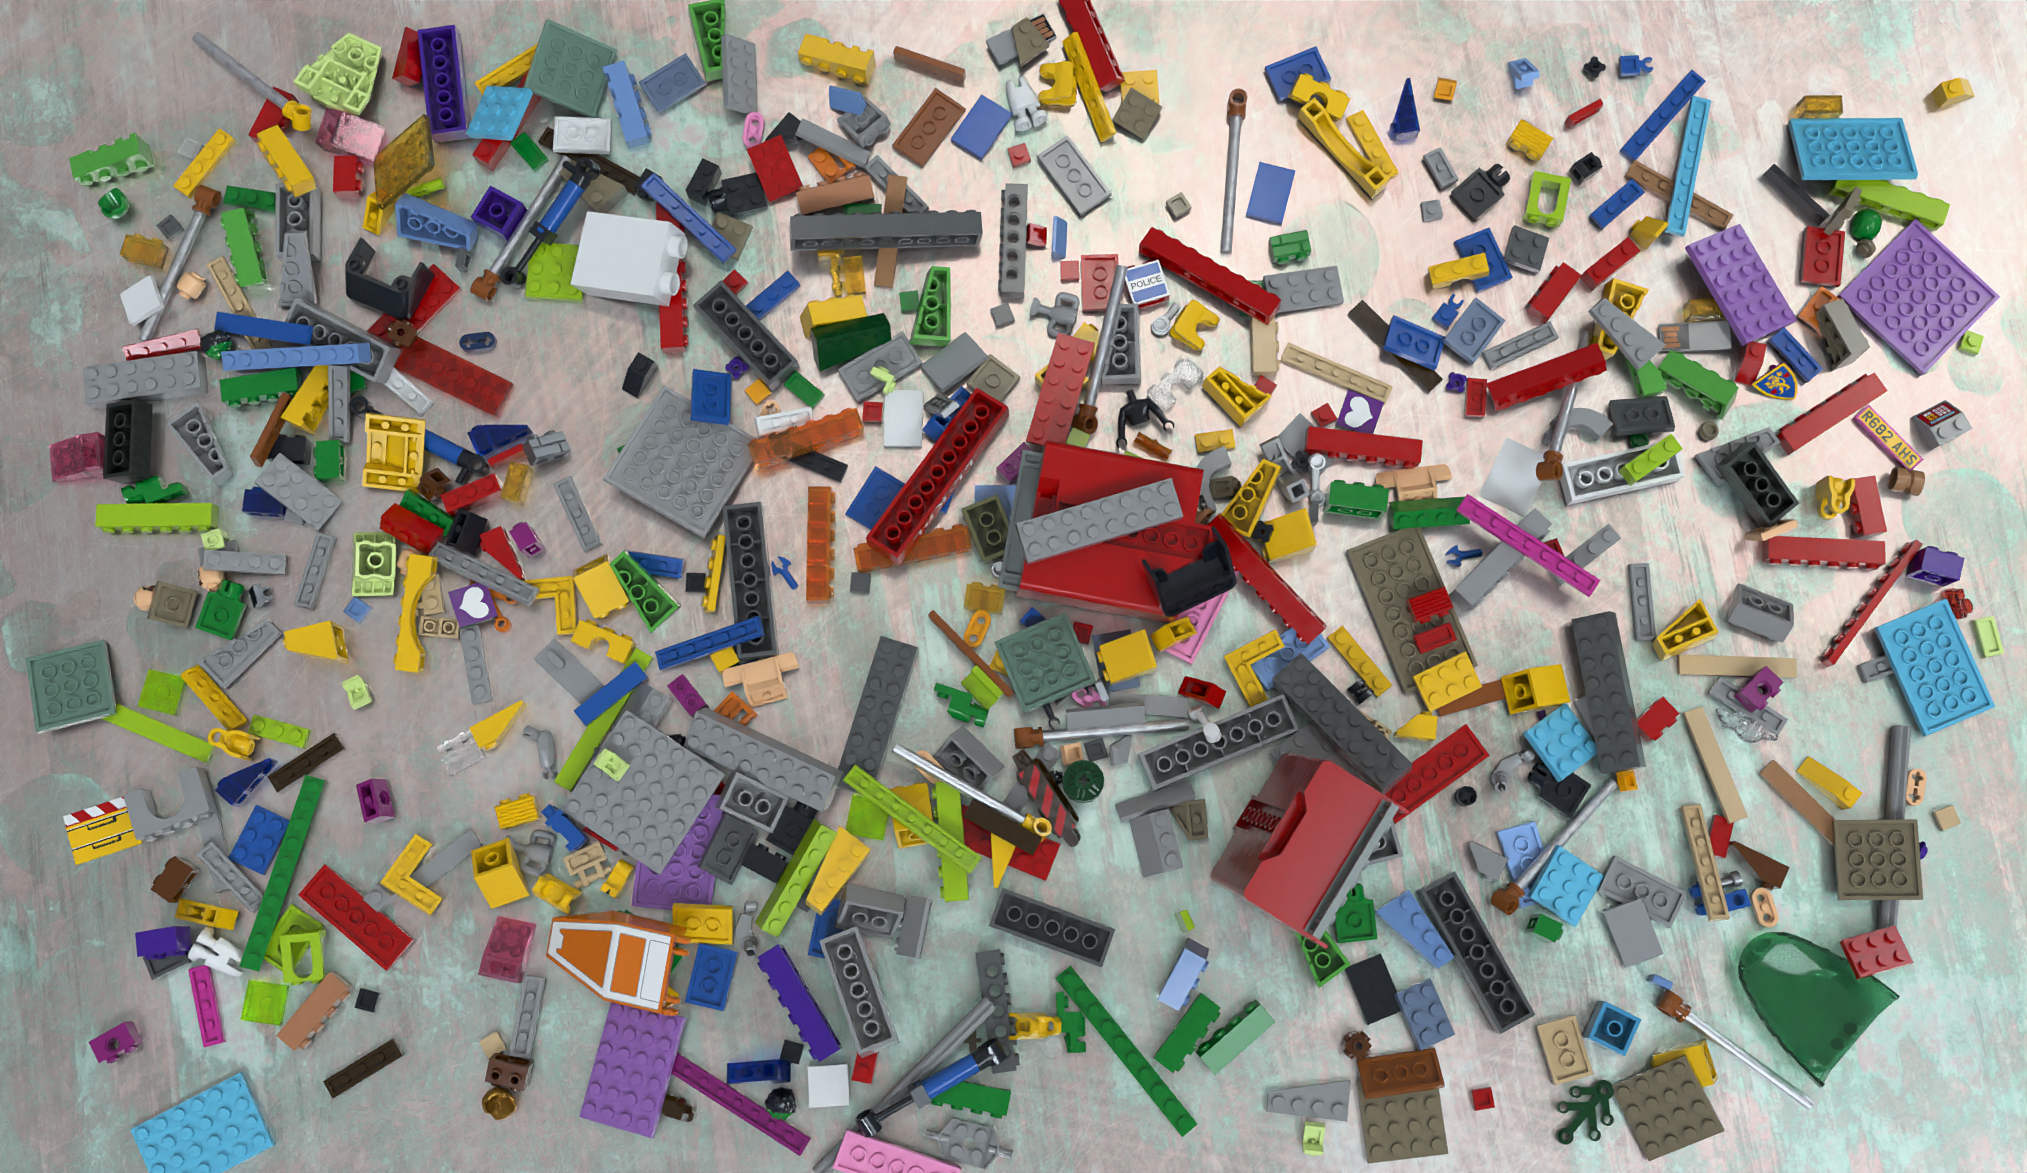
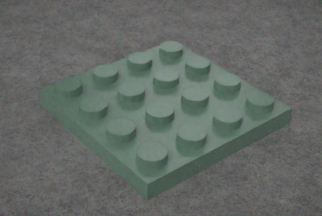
[523,19,617,118]
[994,611,1097,713]
[26,639,117,733]

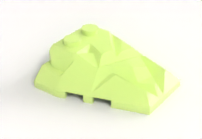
[293,33,382,117]

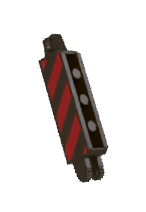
[1012,750,1081,848]

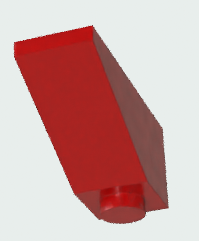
[392,27,422,86]
[479,526,526,580]

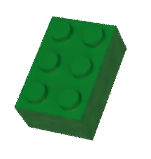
[1323,480,1389,519]

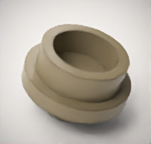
[1857,239,1876,258]
[1699,421,1719,441]

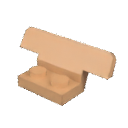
[1375,464,1452,501]
[722,652,800,708]

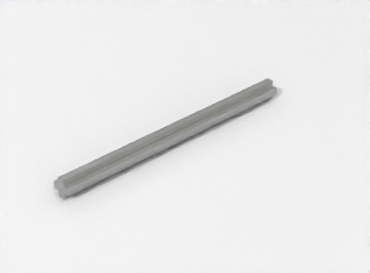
[1877,725,1911,930]
[813,996,997,1173]

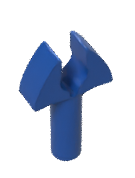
[1445,545,1482,567]
[771,556,799,590]

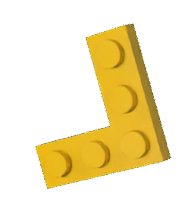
[522,576,577,636]
[1223,629,1285,707]
[380,834,443,916]

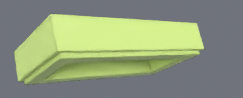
[1972,616,2004,658]

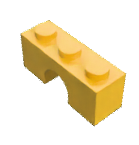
[1287,73,1351,121]
[1428,253,1489,290]
[570,619,636,665]

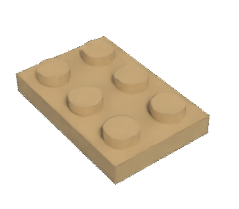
[1536,1015,1594,1085]

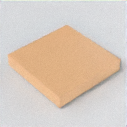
[1745,519,1798,541]

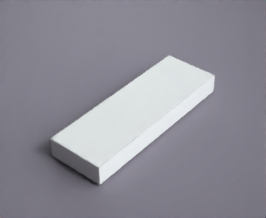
[383,367,434,417]
[754,407,815,437]

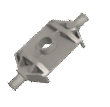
[925,1118,1013,1170]

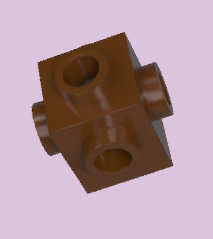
[387,319,419,349]
[417,467,451,502]
[1341,1031,1372,1060]

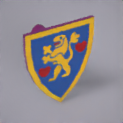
[1751,361,1798,399]

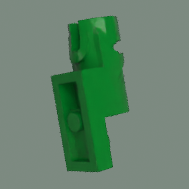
[121,476,190,504]
[934,683,989,728]
[1056,992,1086,1053]

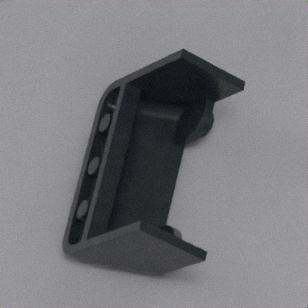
[345,237,435,321]
[1141,526,1237,617]

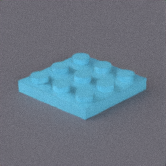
[466,86,533,141]
[1523,703,1597,782]
[1527,845,1604,927]

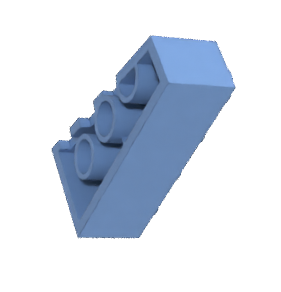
[603,61,652,149]
[395,193,478,251]
[1375,890,1455,969]

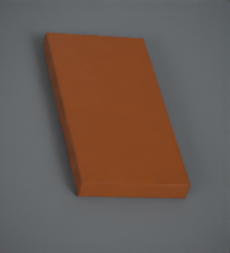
[892,88,966,168]
[1356,1048,1445,1099]

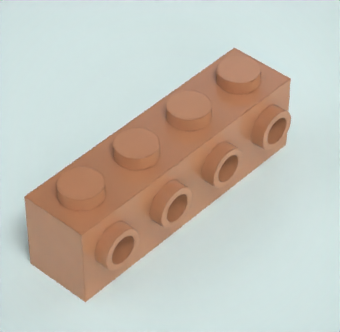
[796,171,874,214]
[276,972,353,1051]

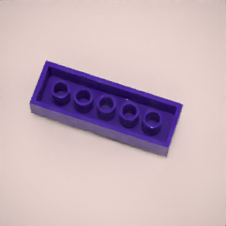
[418,25,470,143]
[757,944,843,1062]

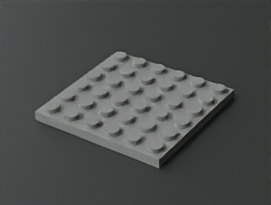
[603,385,763,538]
[561,710,726,875]

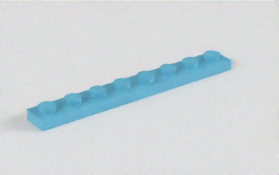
[1665,96,1711,237]

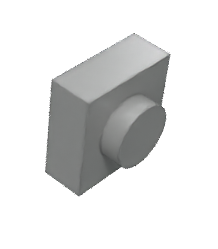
[1420,199,1443,222]

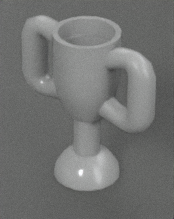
[1029,292,1080,337]
[506,829,556,876]

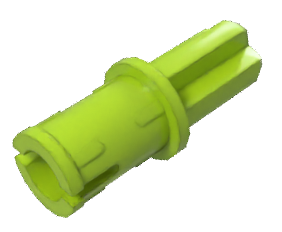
[407,177,445,198]

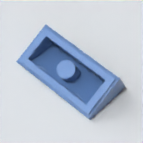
[829,86,867,115]
[1051,216,1068,258]

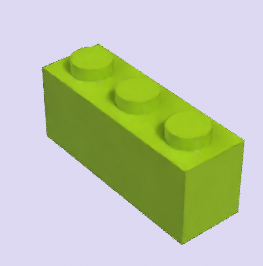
[1619,434,1683,486]

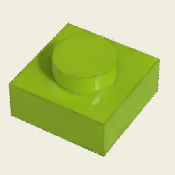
[1958,330,1984,355]

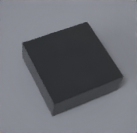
[685,573,707,593]
[354,988,381,1013]
[779,1039,804,1065]

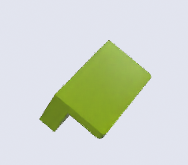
[961,665,1004,709]

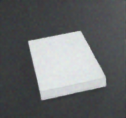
[553,116,612,154]
[884,390,924,448]

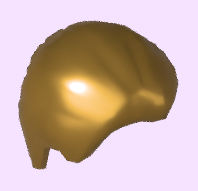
[482,1087,517,1120]

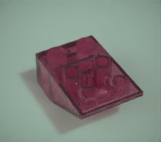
[315,108,386,162]
[49,432,105,483]
[478,916,537,983]

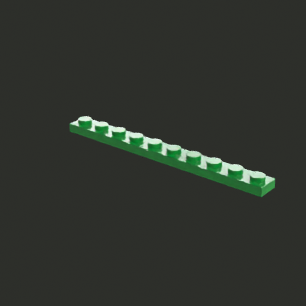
[239,775,325,972]
[1055,966,1198,1137]

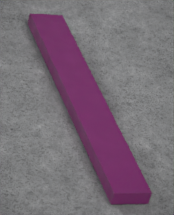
[671,1052,811,1156]

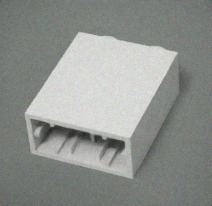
[571,211,688,306]

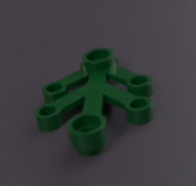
[1555,1080,1614,1145]

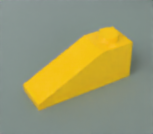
[469,700,528,751]
[1796,756,1863,810]
[991,833,1016,888]
[174,898,238,930]

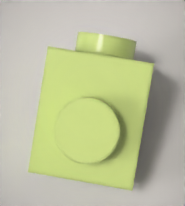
[870,366,897,396]
[201,528,230,550]
[341,675,372,710]
[594,748,630,782]
[1302,1121,1325,1156]

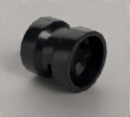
[1347,678,1375,705]
[1454,786,1477,807]

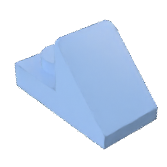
[1508,58,1540,89]

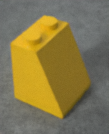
[1258,508,1317,563]
[573,553,629,619]
[283,620,349,664]
[1096,629,1157,685]
[1501,664,1571,715]
[889,782,934,849]
[471,837,529,909]
[1651,1039,1718,1087]

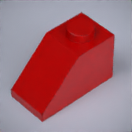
[1734,341,1767,386]
[1178,676,1227,709]

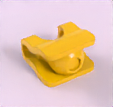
[1038,61,1077,106]
[1169,300,1220,351]
[1815,475,1855,520]
[207,728,260,761]
[532,873,582,915]
[1009,1012,1061,1040]

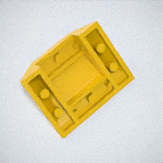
[362,413,426,493]

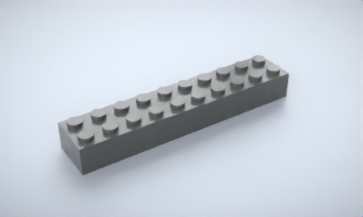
[789,209,983,251]

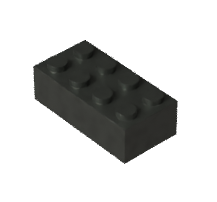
[103,399,153,483]
[1715,442,1799,527]

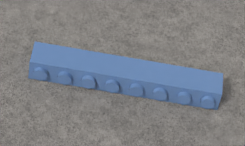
[221,342,371,371]

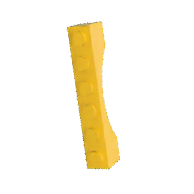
[1298,97,1390,198]
[393,554,438,673]

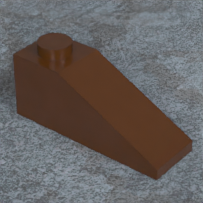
[1729,841,1790,891]

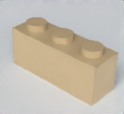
[1250,316,1280,377]

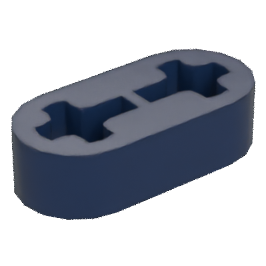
[459,332,497,353]

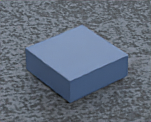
[343,596,371,623]
[1647,974,1673,990]

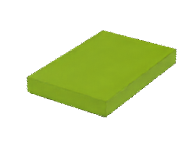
[264,904,325,972]

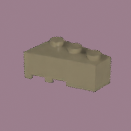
[559,160,628,214]
[1815,298,1870,370]

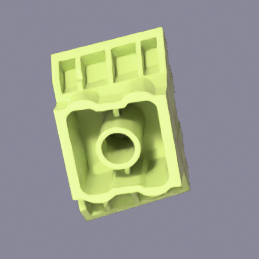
[351,532,396,596]

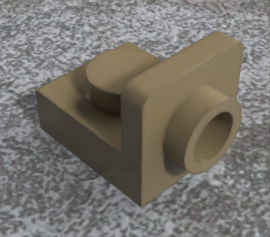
[1210,476,1241,499]

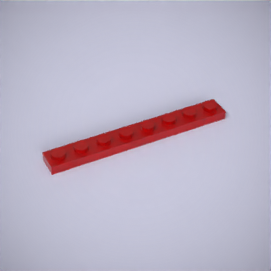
[1821,539,1923,667]

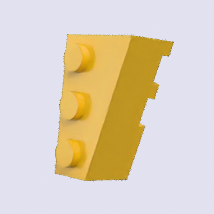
[800,294,867,338]
[1202,366,1272,427]
[1652,598,1719,661]

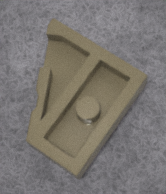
[1011,16,1049,67]
[1168,799,1209,841]

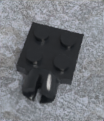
[1451,164,1510,221]
[709,172,768,217]
[1528,762,1591,818]
[766,801,819,855]

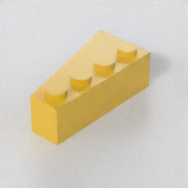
[798,34,876,85]
[256,125,316,198]
[1590,278,1649,360]
[281,364,340,436]
[1221,459,1283,538]
[806,825,871,916]

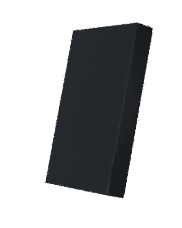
[1344,953,1401,1025]

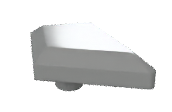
[1109,735,1132,766]

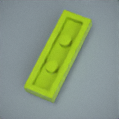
[247,714,311,749]

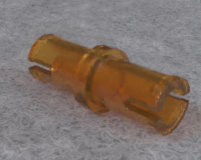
[1134,431,1172,461]

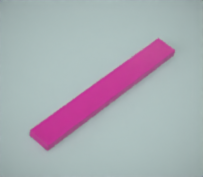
[1456,494,1601,597]

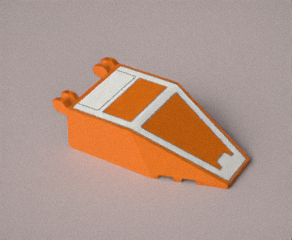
[546,910,691,1016]

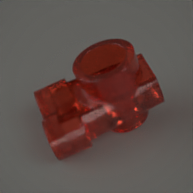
[1944,588,1973,619]

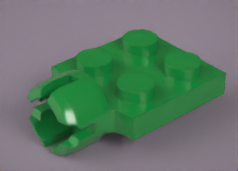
[195,579,247,640]
[1335,883,1378,943]

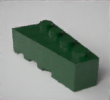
[811,313,892,372]

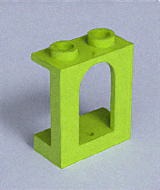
[1522,170,1571,227]
[279,928,328,985]

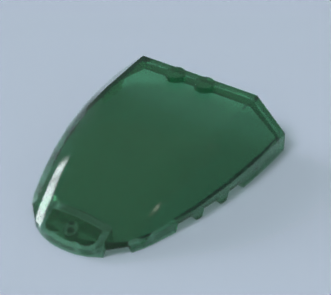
[1738,932,1900,1088]

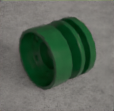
[1062,760,1104,804]

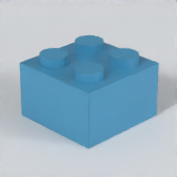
[1582,1001,1642,1056]

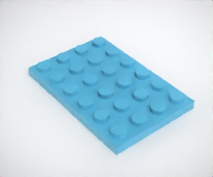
[1788,118,1918,180]
[1874,599,1995,736]
[131,1072,276,1173]

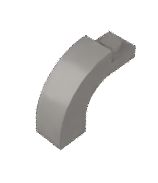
[1542,408,1613,447]
[1259,436,1310,503]
[1197,446,1232,514]

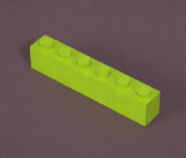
[1828,180,1950,231]
[95,503,219,533]
[932,782,969,902]
[755,819,837,938]

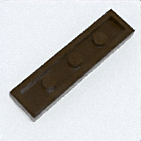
[267,733,346,793]
[963,800,1042,856]
[323,1038,405,1099]

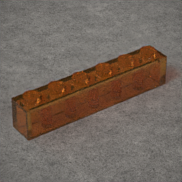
[747,408,864,471]
[806,486,836,604]
[853,524,972,573]

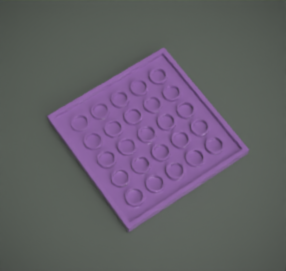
[1837,219,2001,375]

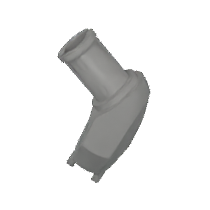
[522,725,557,779]
[1492,749,1535,793]
[735,901,758,959]

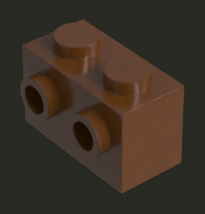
[150,856,200,903]
[485,1053,534,1091]

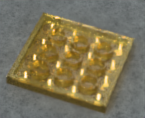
[373,114,435,210]

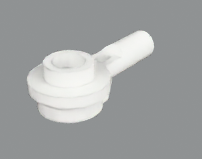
[1151,302,1180,335]

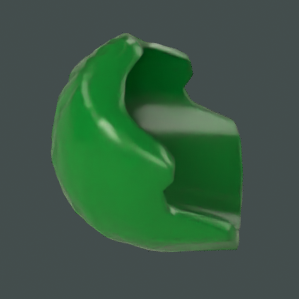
[98,188,130,220]
[1851,208,1882,240]

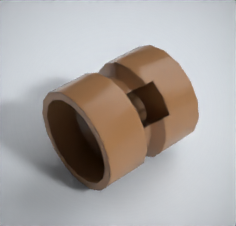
[1888,466,1925,496]

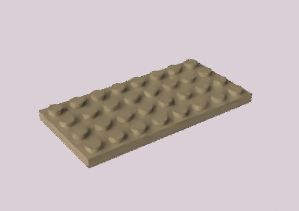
[1346,528,1478,694]

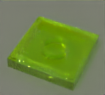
[137,669,187,716]
[846,795,889,841]
[241,980,289,1026]

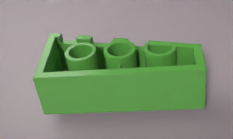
[688,0,725,82]
[69,133,154,185]
[220,208,268,288]
[909,266,951,347]
[1658,350,1739,420]
[609,550,681,633]
[1295,930,1351,988]

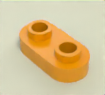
[964,610,991,648]

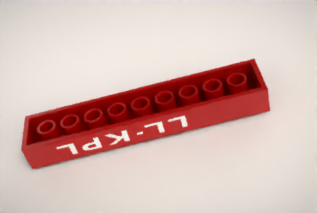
[866,387,1009,566]

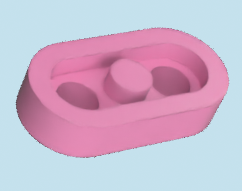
[742,112,765,149]
[1071,687,1106,708]

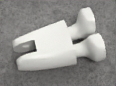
[1006,75,1049,131]
[188,926,244,977]

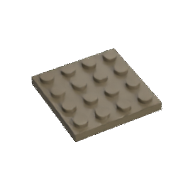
[1832,819,1923,900]
[1612,1055,1725,1161]
[1356,1081,1448,1164]

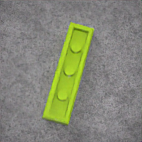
[1174,910,1195,932]

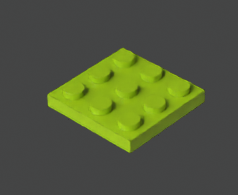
[525,242,584,302]

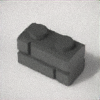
[523,430,571,466]

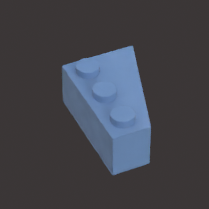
[1158,938,1209,1011]

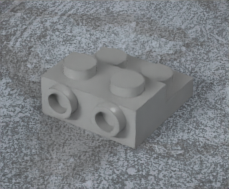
[837,97,891,148]

